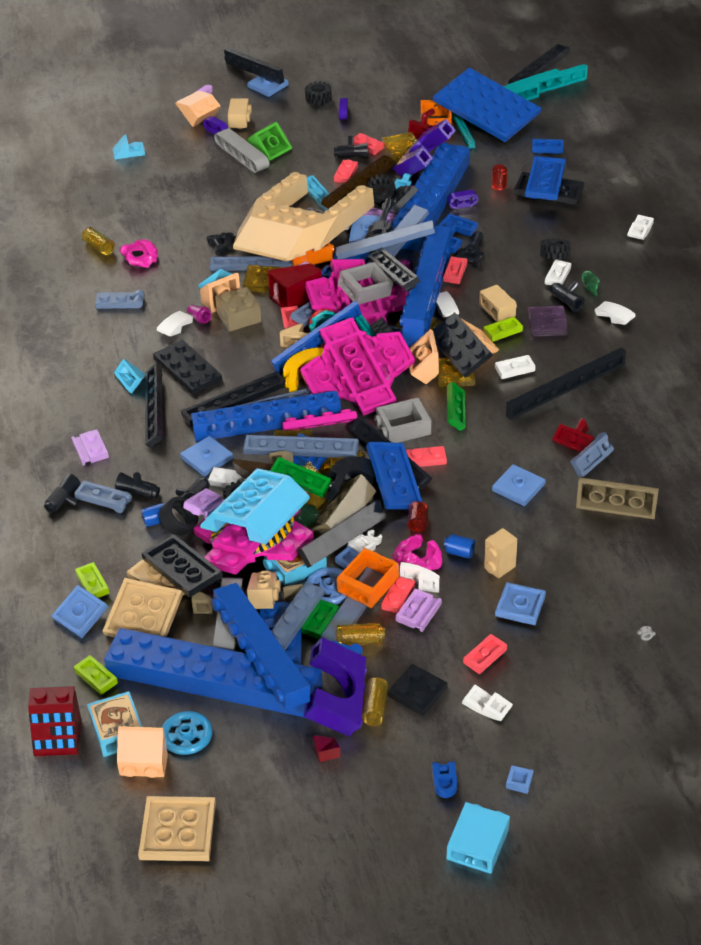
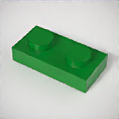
[301,600,339,639]

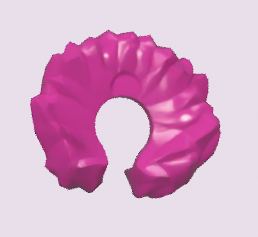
[119,239,158,268]
[392,534,442,571]

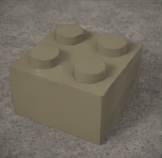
[215,287,261,332]

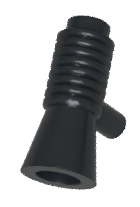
[334,136,369,158]
[550,281,585,312]
[115,472,160,499]
[44,473,81,513]
[175,478,210,514]

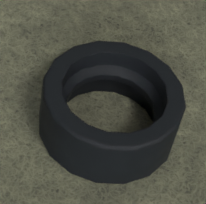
[159,496,199,536]

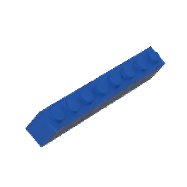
[212,583,310,710]

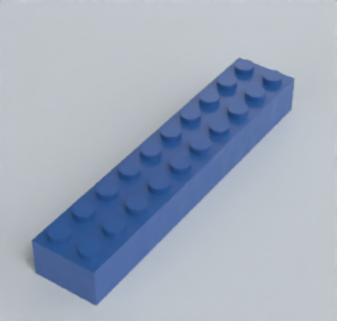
[390,143,470,252]
[400,226,451,348]
[104,628,323,717]

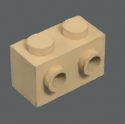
[228,99,252,129]
[479,285,517,322]
[484,528,517,579]
[247,570,281,609]

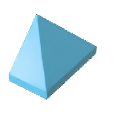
[198,268,232,288]
[114,359,145,393]

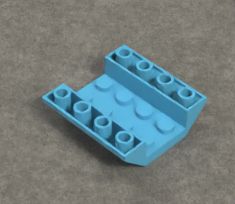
[200,468,310,544]

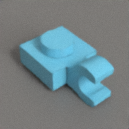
[394,173,412,189]

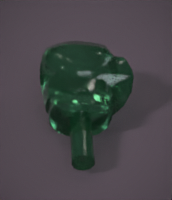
[581,271,600,296]
[297,504,320,527]

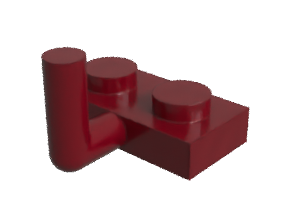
[408,108,435,139]
[552,418,595,453]

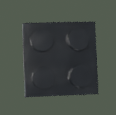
[384,186,418,213]
[387,664,448,716]

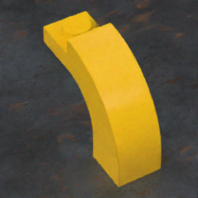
[283,348,324,392]

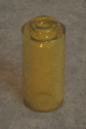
[82,227,115,255]
[336,623,385,646]
[362,678,388,726]

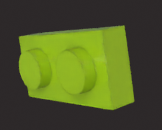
[483,316,523,342]
[75,562,110,598]
[74,655,118,695]

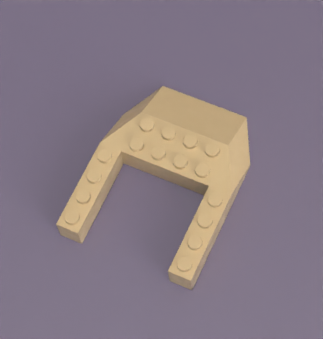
[233,172,374,261]

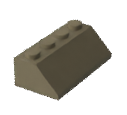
[307,474,376,539]
[576,477,659,519]

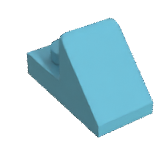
[113,134,145,159]

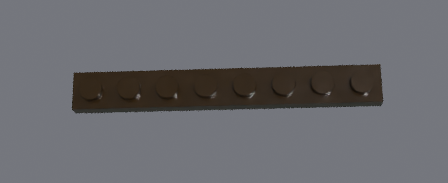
[321,155,397,209]

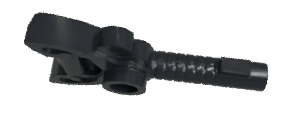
[365,198,393,239]
[455,231,484,268]
[207,232,237,255]

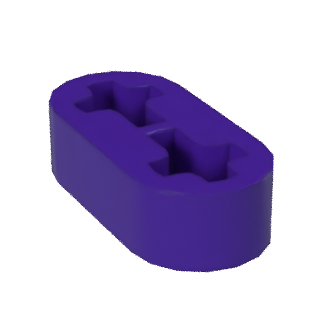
[339,98,348,120]
[203,116,228,134]
[447,190,478,209]

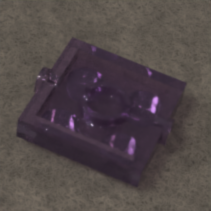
[528,306,567,337]

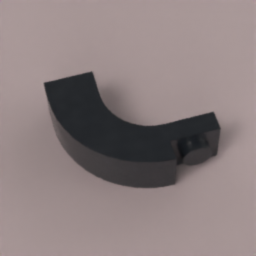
[325,456,376,502]

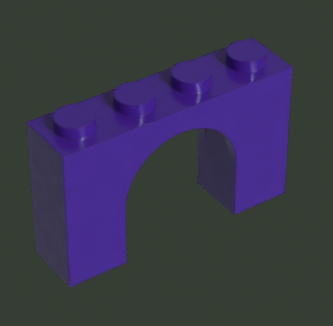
[393,119,456,178]
[304,637,367,736]

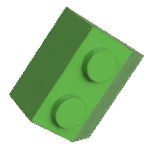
[246,122,292,161]

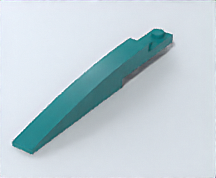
[462,64,588,119]

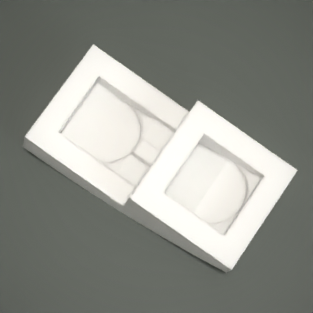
[627,215,654,240]
[436,291,459,318]
[595,301,635,325]
[157,311,193,336]
[400,562,440,593]
[462,685,513,721]

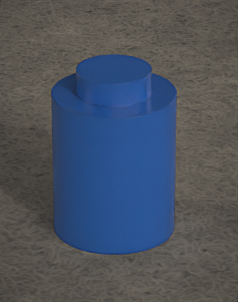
[141,503,164,528]
[444,534,475,559]

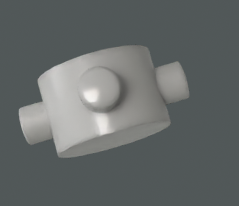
[637,626,655,640]

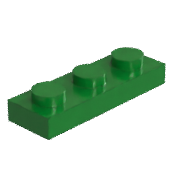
[447,381,466,431]
[270,457,331,498]

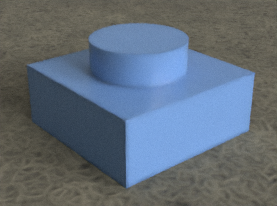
[335,546,359,568]
[506,765,534,794]

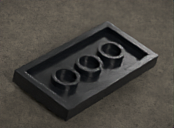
[514,172,584,205]
[433,312,493,378]
[153,339,223,395]
[141,534,223,597]

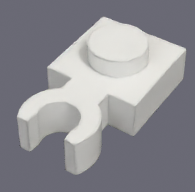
[348,530,382,553]

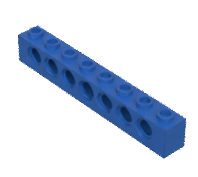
[191,391,341,442]

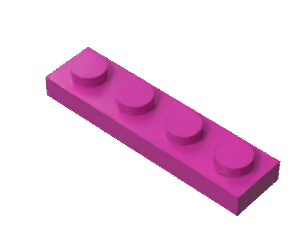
[282,409,357,432]

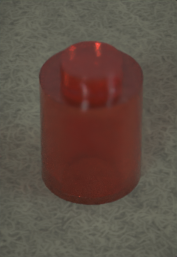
[491,164,508,190]
[407,501,428,532]

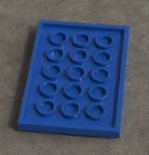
[433,68,542,142]

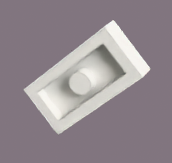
[545,260,571,285]
[495,355,535,379]
[208,467,246,488]

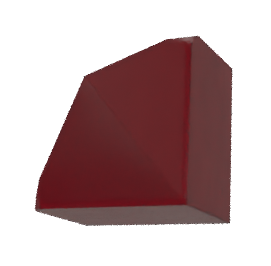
[313,736,341,763]

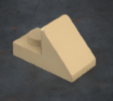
[280,323,309,348]

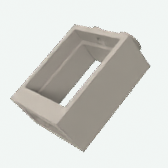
[338,262,394,305]
[374,398,431,443]

